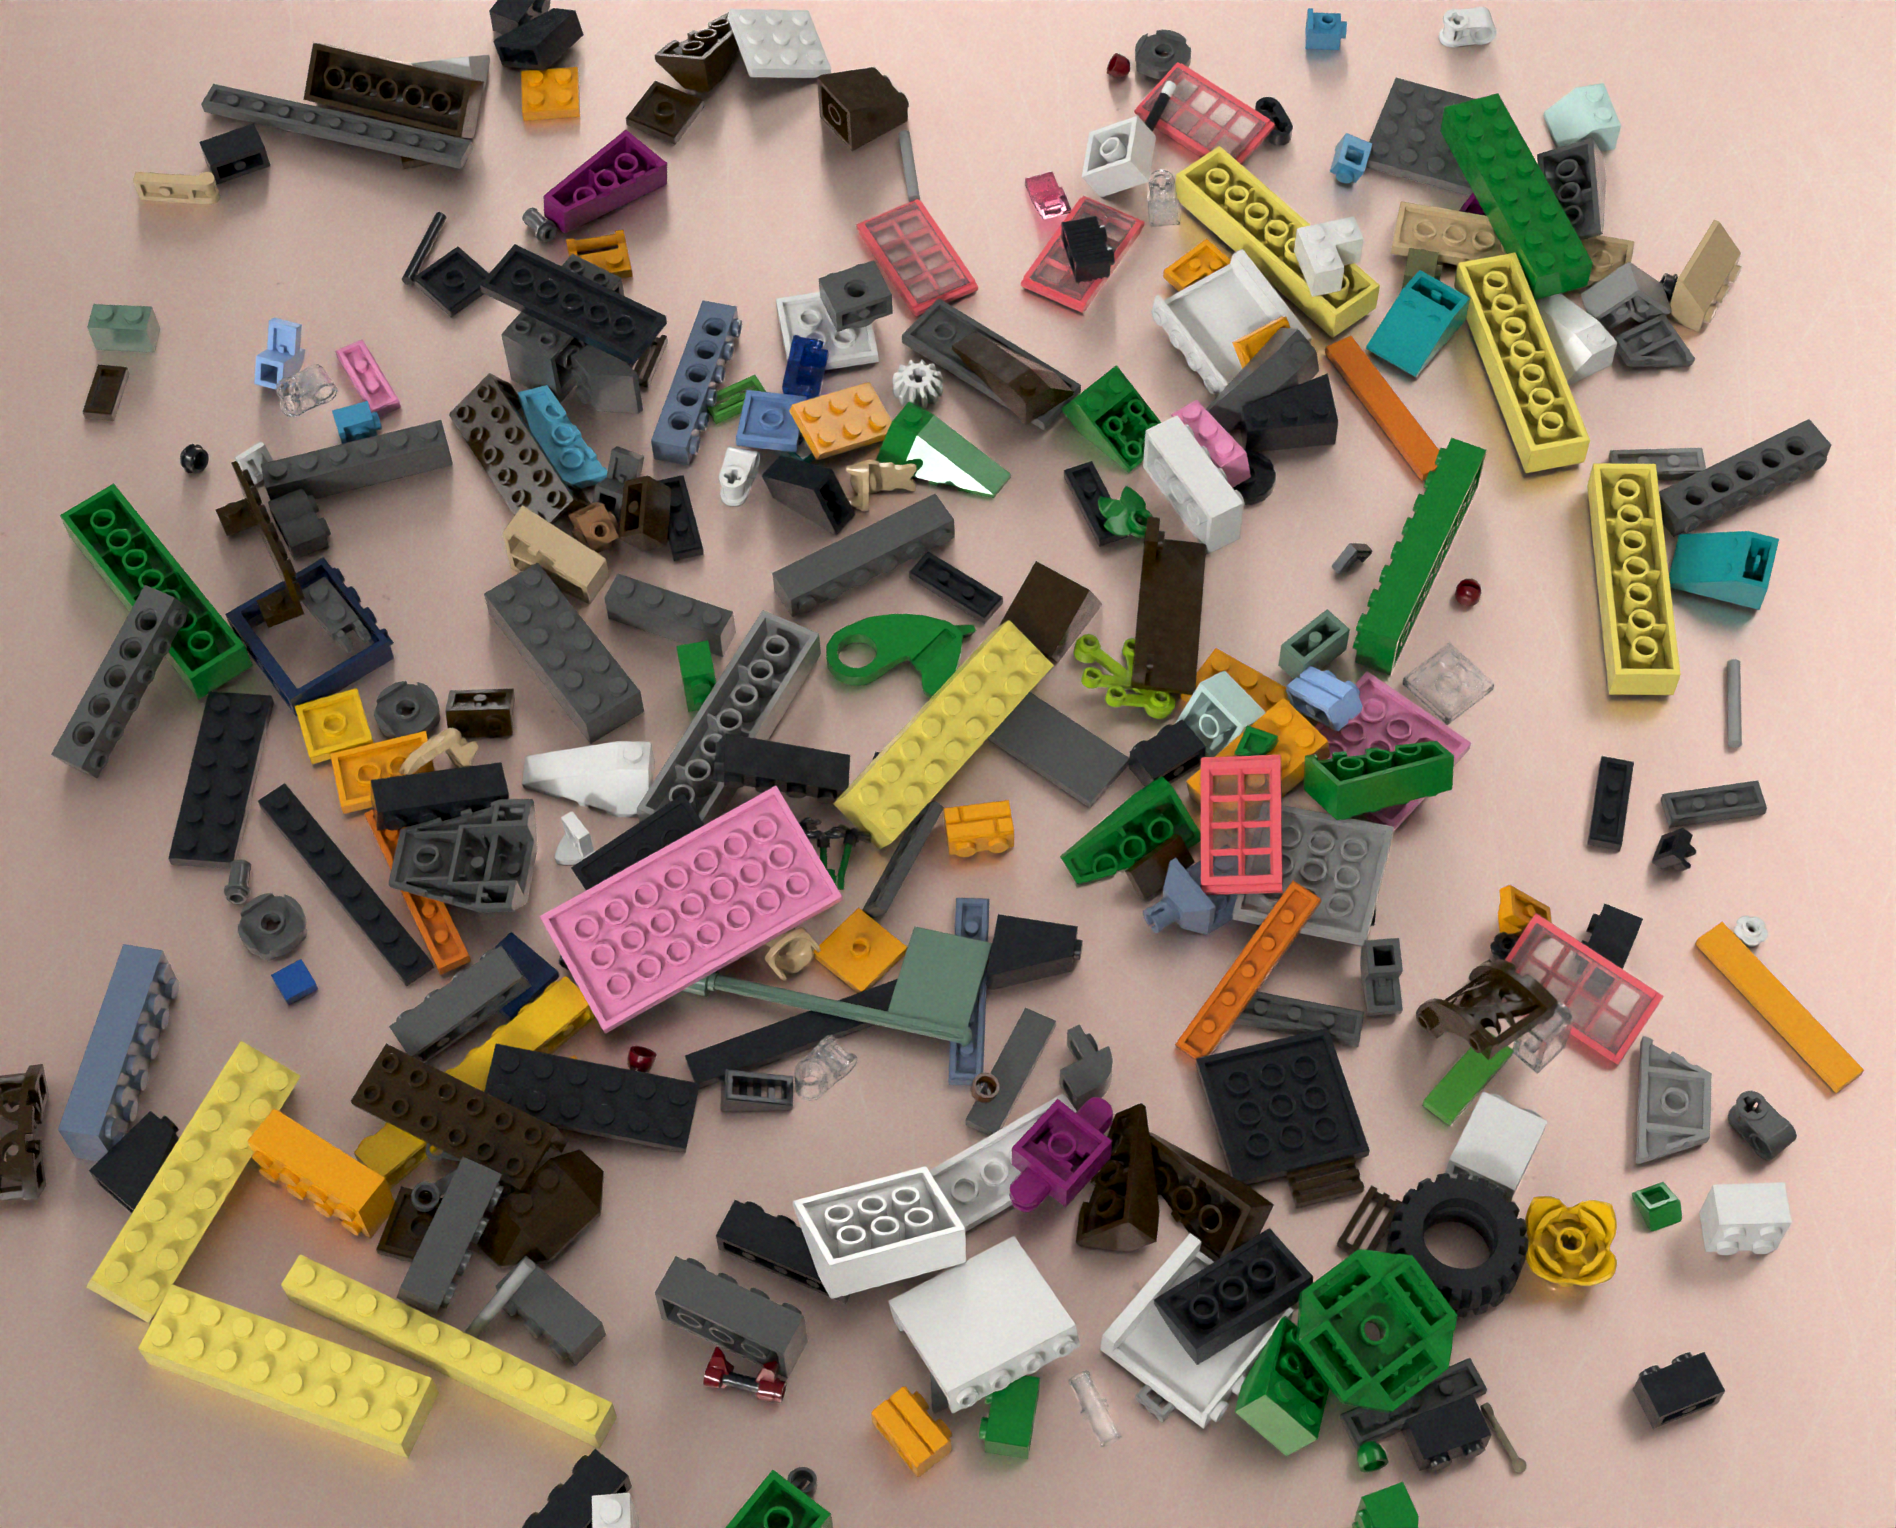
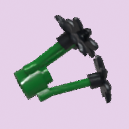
[797,817,872,890]

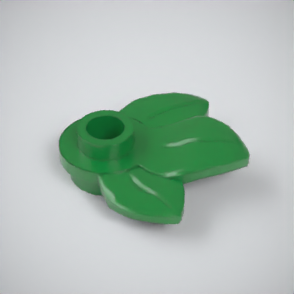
[1098,486,1153,538]

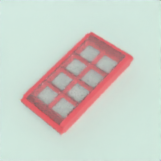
[1134,62,1275,165]
[1021,195,1145,313]
[856,199,978,317]
[1201,755,1283,895]
[1505,913,1664,1065]

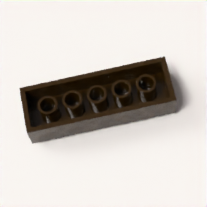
[303,43,484,138]

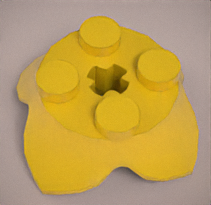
[1525,1196,1617,1287]

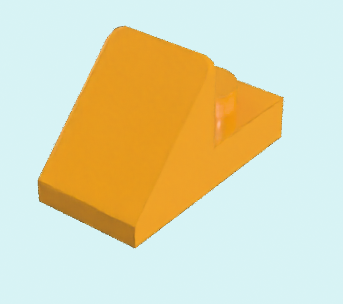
[1498,885,1552,939]

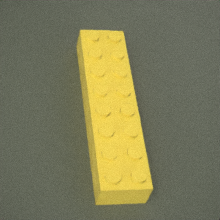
[1174,146,1380,338]
[1454,253,1590,473]
[1587,463,1681,695]
[833,620,1054,850]
[86,1041,301,1323]
[138,1284,439,1459]

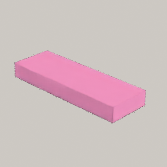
[335,339,401,417]

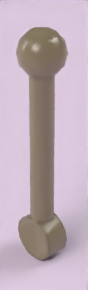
[1480,1402,1527,1473]

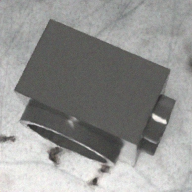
[819,260,893,332]

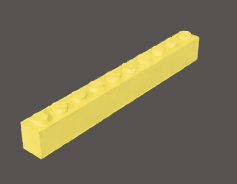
[281,1254,617,1449]

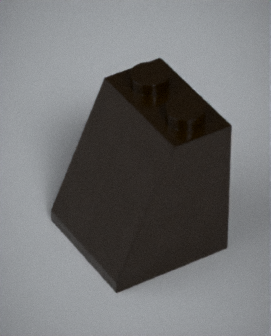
[817,67,909,151]
[998,561,1102,663]

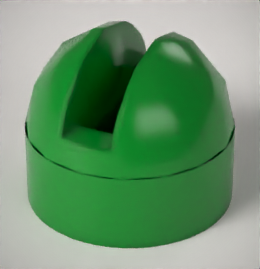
[1356,1441,1389,1472]

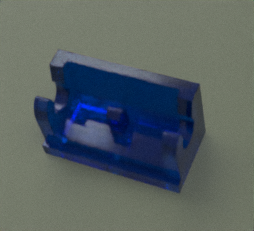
[782,335,829,400]

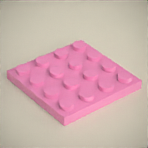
[1315,671,1471,831]

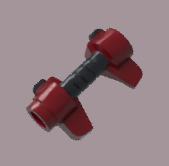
[703,1347,787,1403]

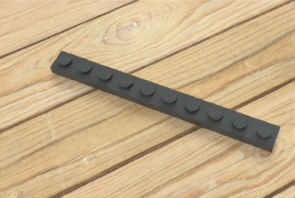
[201,84,473,169]

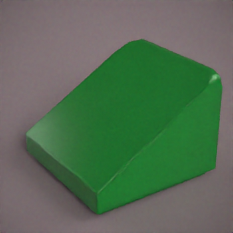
[1632,1182,1682,1231]

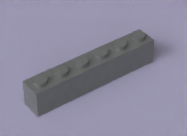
[260,420,453,501]
[772,494,955,617]

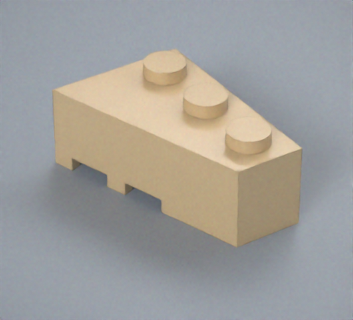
[502,505,610,604]

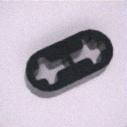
[1255,97,1293,146]

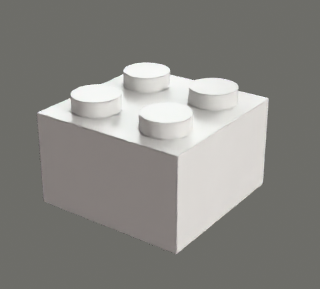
[1082,115,1156,197]
[1699,1182,1792,1255]

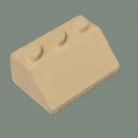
[1666,220,1742,332]

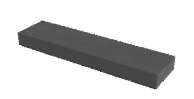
[862,801,944,919]
[1235,991,1364,1047]
[965,1008,1056,1136]
[1340,1358,1487,1451]

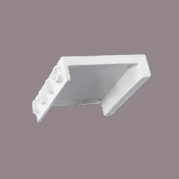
[1151,249,1312,397]
[1100,1233,1294,1429]
[888,1236,1080,1414]

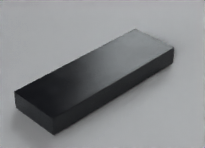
[1064,461,1128,547]
[658,475,704,561]
[909,551,1003,624]
[1587,756,1634,851]

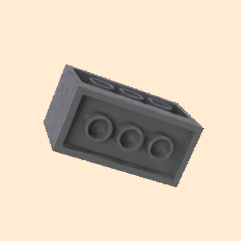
[501,254,624,403]

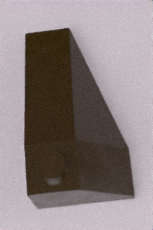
[654,12,739,93]
[952,331,1074,425]
[1076,1103,1160,1252]
[1149,1132,1274,1262]

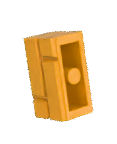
[943,800,1014,857]
[871,1386,953,1477]

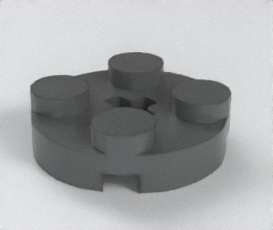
[1135,29,1191,79]
[374,681,440,739]
[238,893,307,961]

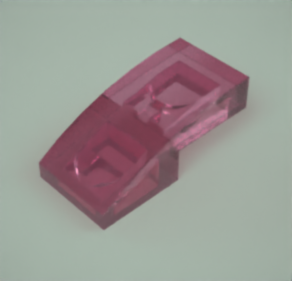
[1025,171,1071,220]

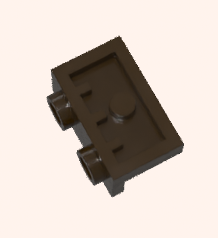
[445,688,515,737]

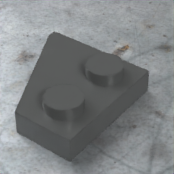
[1614,314,1695,367]

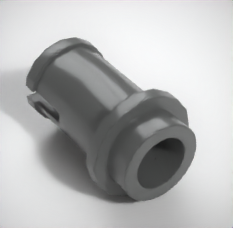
[522,208,557,242]
[224,859,251,904]

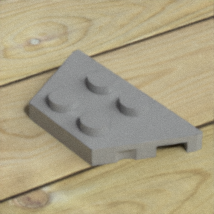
[1636,1036,1712,1164]

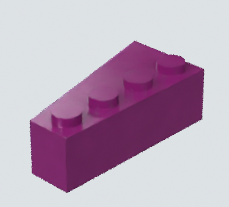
[543,130,667,233]

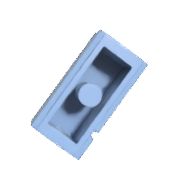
[1286,666,1363,731]

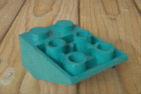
[1366,270,1470,377]
[1669,531,1779,610]

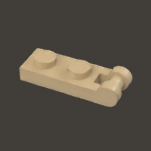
[133,172,220,204]

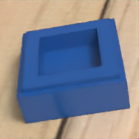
[271,959,318,1006]

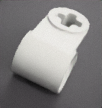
[1439,6,1496,48]
[719,446,760,506]

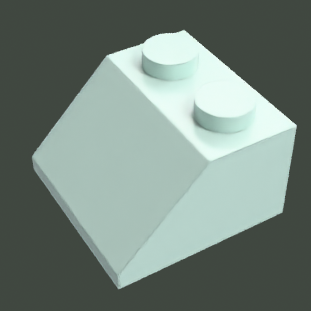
[1543,83,1621,151]
[1176,670,1266,757]

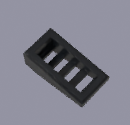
[720,1069,793,1112]

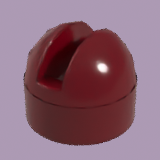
[1107,53,1130,78]
[1455,578,1481,606]
[627,1046,657,1073]

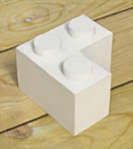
[1294,216,1364,297]

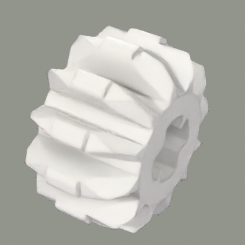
[892,359,943,410]

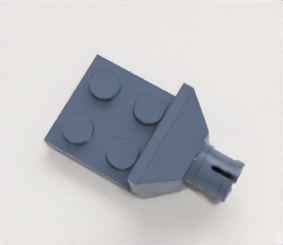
[1143,844,1238,935]

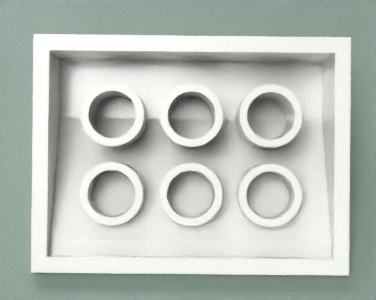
[793,1166,966,1299]

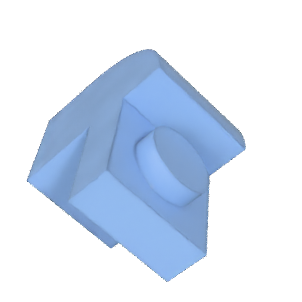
[254,318,305,391]

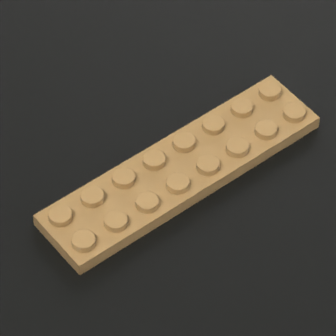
[1390,201,1634,288]

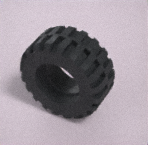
[1386,1173,1528,1317]

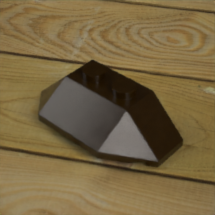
[477,1149,604,1269]

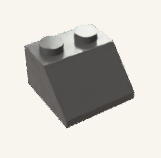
[571,344,643,414]

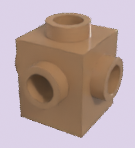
[568,502,619,553]

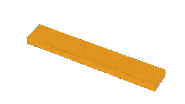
[1695,921,1864,1093]

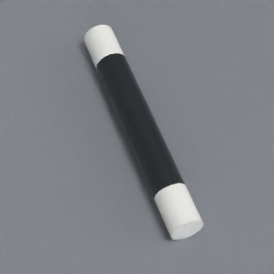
[1145,81,1177,132]

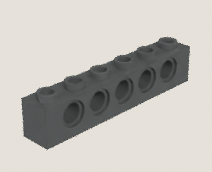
[1659,419,1831,537]
[51,585,190,778]

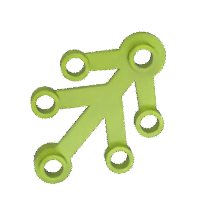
[1073,634,1175,719]

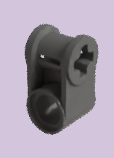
[1728,1091,1797,1161]

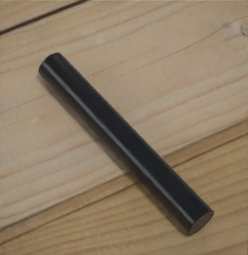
[402,212,447,285]

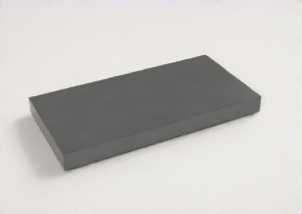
[988,692,1130,808]

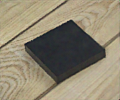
[413,246,489,317]

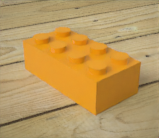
[1186,697,1330,840]
[248,1108,395,1239]

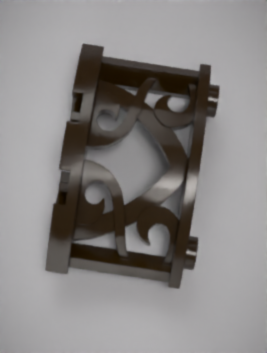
[1416,959,1558,1060]
[0,1064,49,1201]

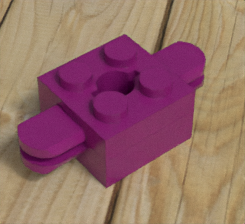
[1009,1097,1113,1212]

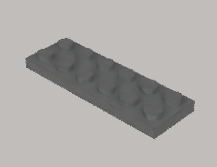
[902,298,1081,430]

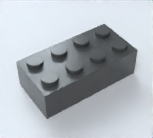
[397,1157,504,1316]
[655,1256,808,1379]

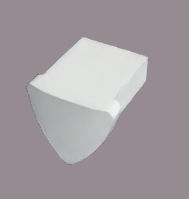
[555,811,595,865]

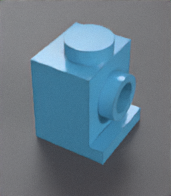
[1305,8,1347,50]
[1330,133,1372,184]
[332,401,382,444]

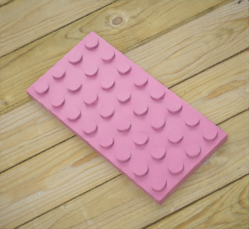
[539,786,843,1033]

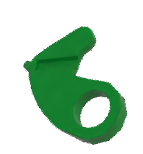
[826,614,976,698]

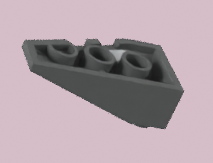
[1537,137,1606,240]
[1206,328,1319,433]

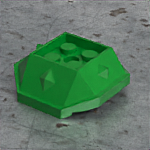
[1296,1249,1457,1413]

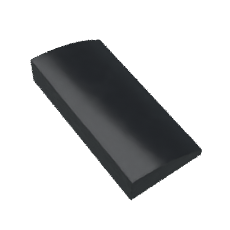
[1154,1228,1313,1365]

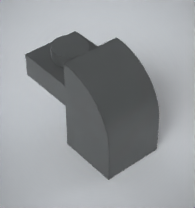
[592,446,644,523]
[1360,938,1403,1016]
[1059,1024,1113,1111]

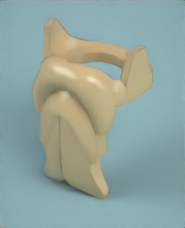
[846,460,916,511]
[399,728,479,775]
[765,927,821,981]

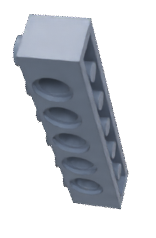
[651,300,742,466]

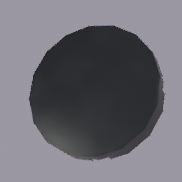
[1233,450,1276,505]

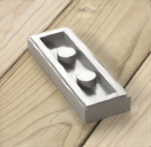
[1608,448,1706,480]

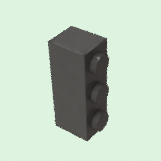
[495,1256,606,1366]

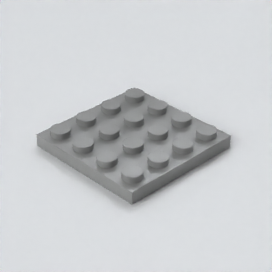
[1233,801,1394,946]

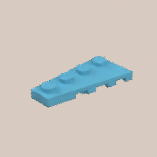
[518,385,608,489]

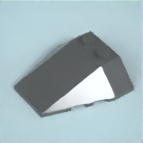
[388,799,538,913]

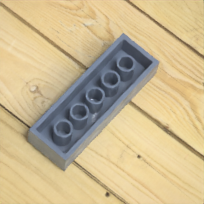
[58,944,179,1161]

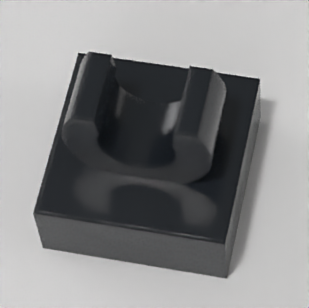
[1652,828,1697,871]

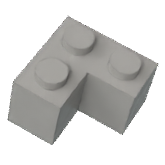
[1581,262,1672,331]

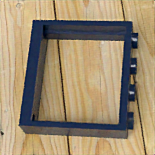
[225,557,394,716]

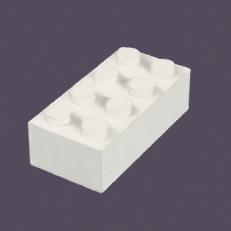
[1143,415,1245,554]

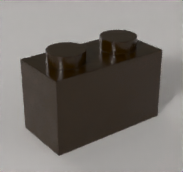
[619,475,672,551]

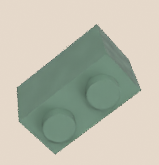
[87,304,160,352]
[1278,609,1350,679]

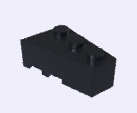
[1240,373,1338,452]

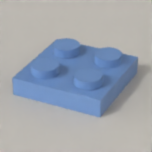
[736,390,807,452]

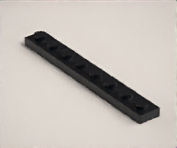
[258,783,434,987]

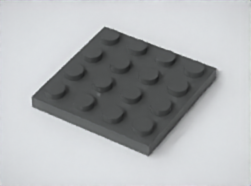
[1366,78,1474,196]

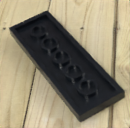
[480,244,667,365]
[168,691,274,869]
[484,1044,700,1153]

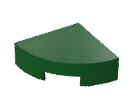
[1234,725,1279,756]

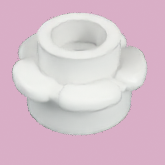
[1734,916,1768,948]

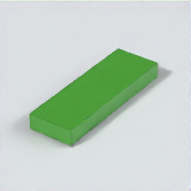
[1422,1031,1514,1126]

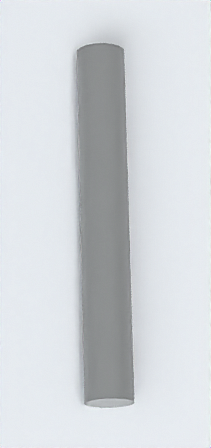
[898,130,920,202]
[1727,659,1742,748]
[464,1258,536,1338]

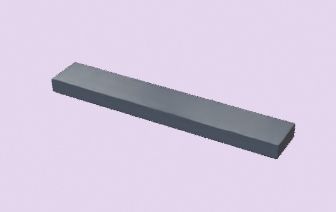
[948,898,989,1086]

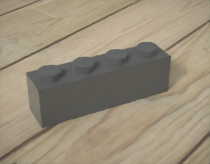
[604,574,736,657]
[389,946,531,1063]

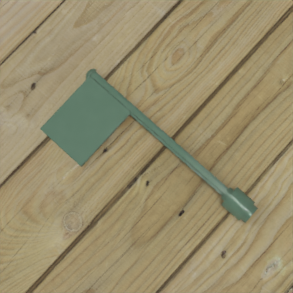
[682,926,992,1047]

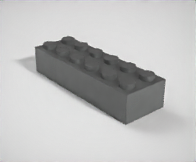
[484,562,644,744]

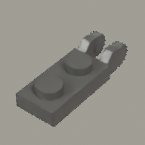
[302,577,371,653]

